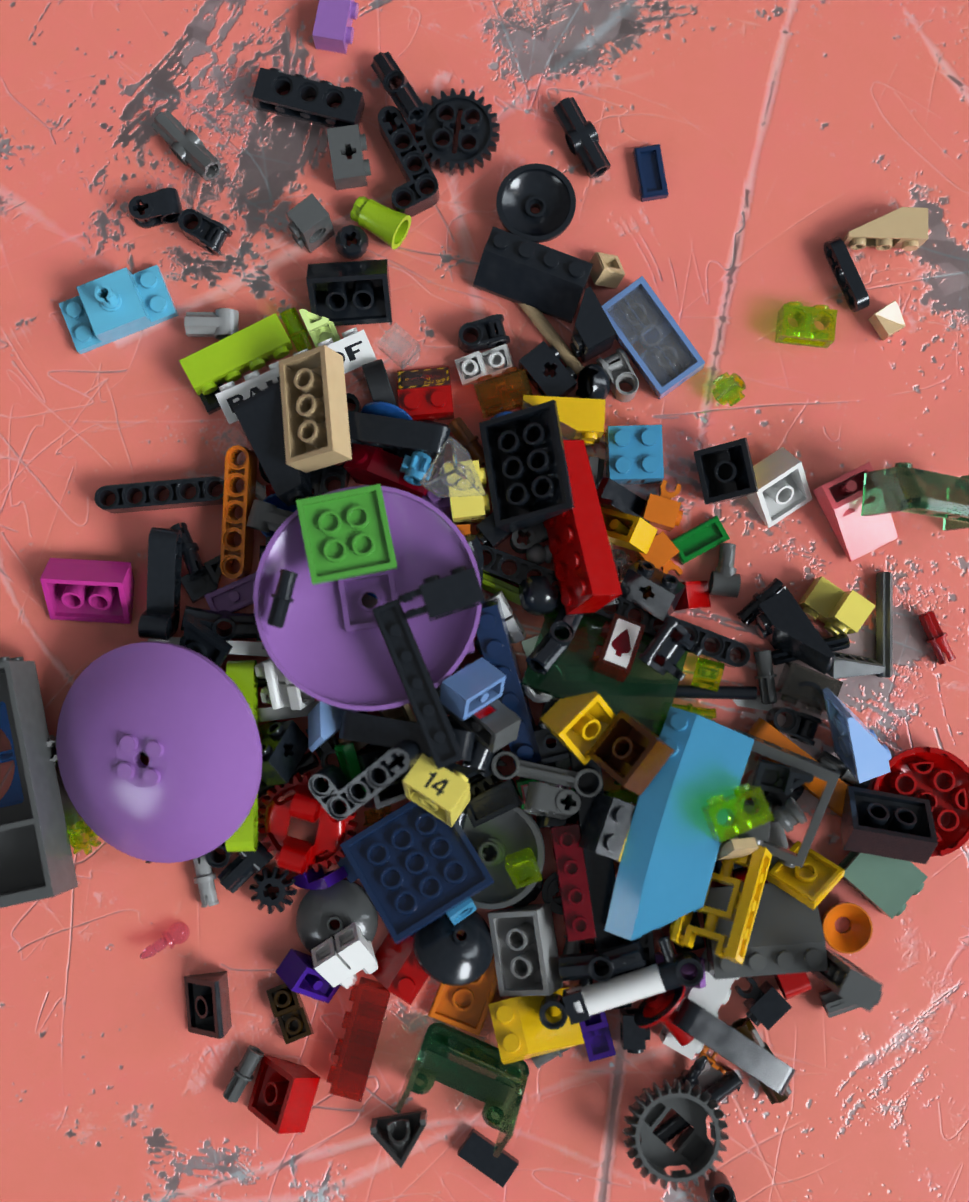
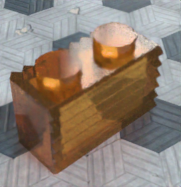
[473,366,533,419]

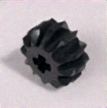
[249,866,297,914]

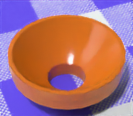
[821,902,873,954]

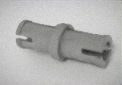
[193,855,219,908]

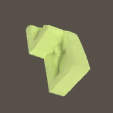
[299,308,341,347]

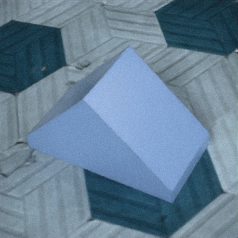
[308,701,358,752]

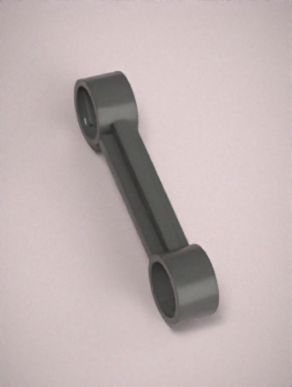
[491,751,603,797]

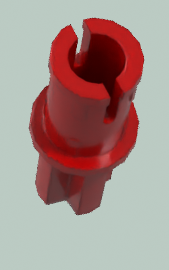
[919,611,956,665]

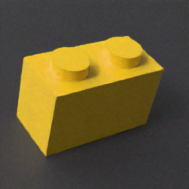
[601,507,657,554]

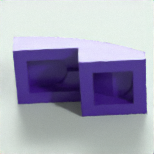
[579,1011,616,1062]

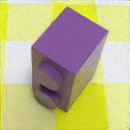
[312,0,359,54]

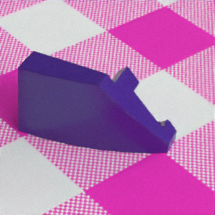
[292,866,348,890]

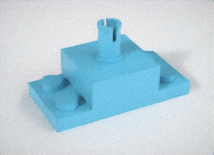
[58,265,179,354]

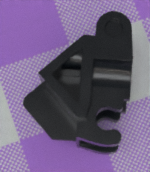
[638,616,703,682]

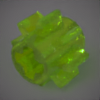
[712,372,746,406]
[67,820,101,855]

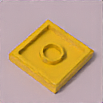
[766,841,845,910]

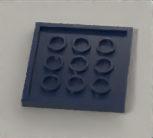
[340,801,495,944]

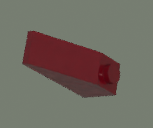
[344,444,435,496]

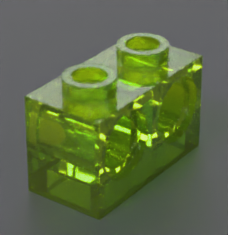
[775,302,837,348]
[701,783,774,842]

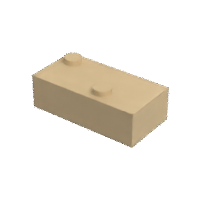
[279,345,352,473]

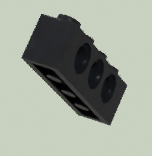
[252,67,365,128]

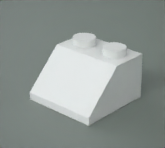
[746,447,812,528]

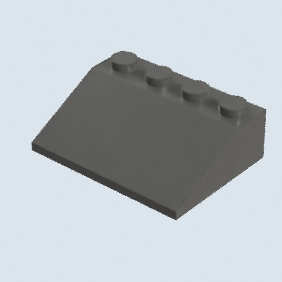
[703,883,828,979]

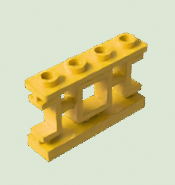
[670,846,772,965]

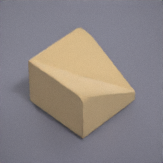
[589,252,625,288]
[868,301,906,341]

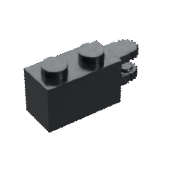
[398,566,485,621]

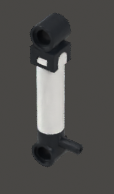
[539,936,704,1030]

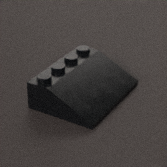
[479,400,574,533]

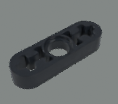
[824,237,870,312]

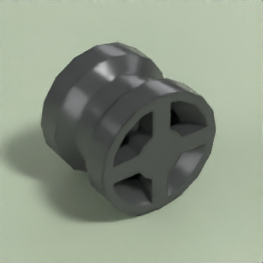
[772,797,807,833]

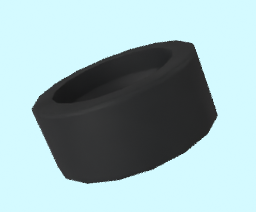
[362,359,397,406]

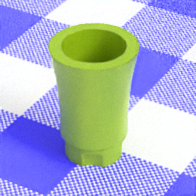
[350,196,411,249]

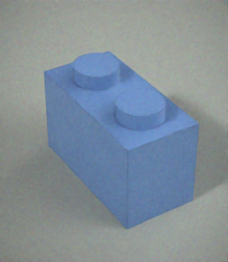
[440,657,506,721]

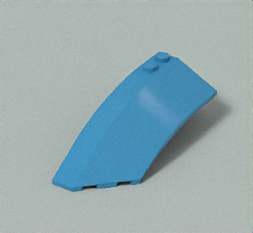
[604,706,754,941]

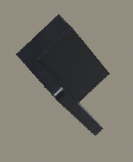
[597,477,650,524]

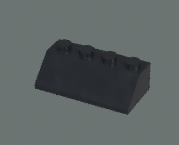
[473,227,593,323]

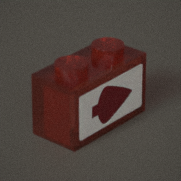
[591,614,646,683]

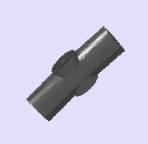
[151,110,222,180]

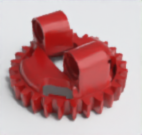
[258,772,358,874]

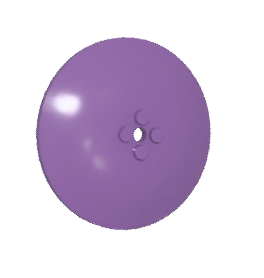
[253,485,482,711]
[56,641,262,863]

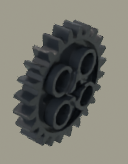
[415,88,500,176]

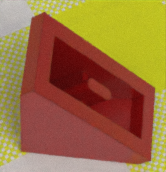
[674,581,711,612]

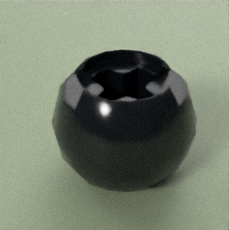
[335,225,369,260]

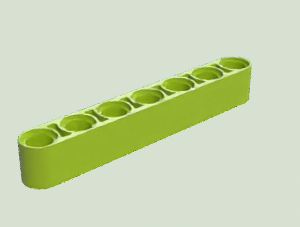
[225,660,258,852]

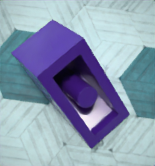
[275,948,341,1003]

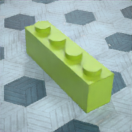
[179,313,293,396]

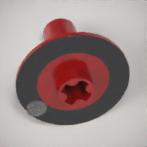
[634,986,694,1046]

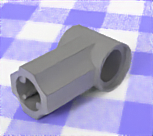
[184,308,239,340]

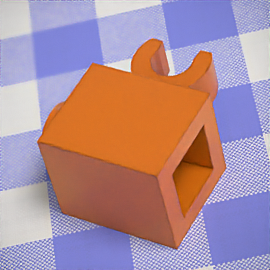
[641,480,683,532]
[635,531,683,576]

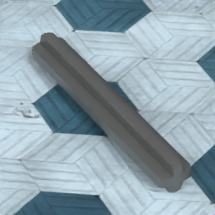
[876,572,893,678]

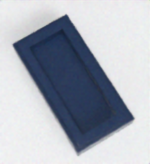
[633,144,668,202]

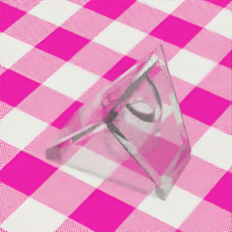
[420,436,486,498]

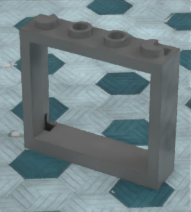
[733,728,840,868]

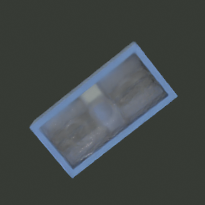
[602,276,705,399]

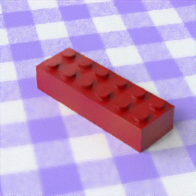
[543,440,622,615]

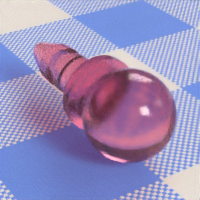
[140,922,190,959]

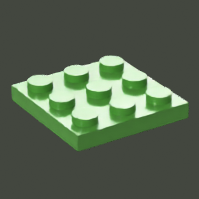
[296,484,397,585]

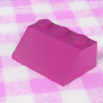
[40,558,135,624]

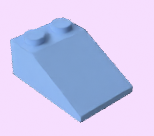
[822,687,891,784]

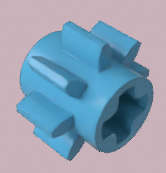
[400,451,436,486]

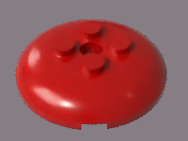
[872,747,969,857]

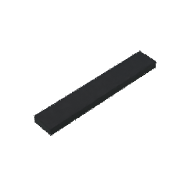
[372,599,464,770]

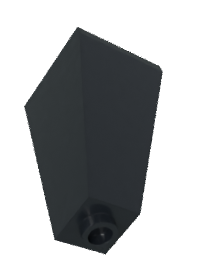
[233,381,312,507]

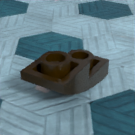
[266,983,314,1044]

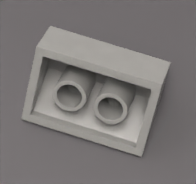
[488,903,563,997]

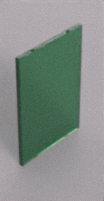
[521,601,688,737]

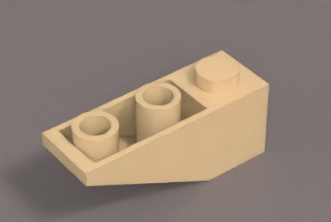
[842,207,928,251]

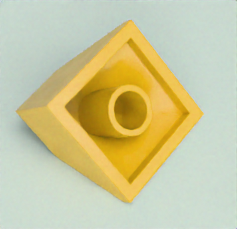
[540,691,616,765]

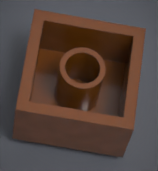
[587,710,675,796]

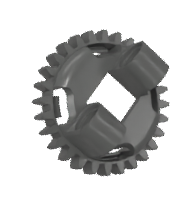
[623,1078,729,1191]

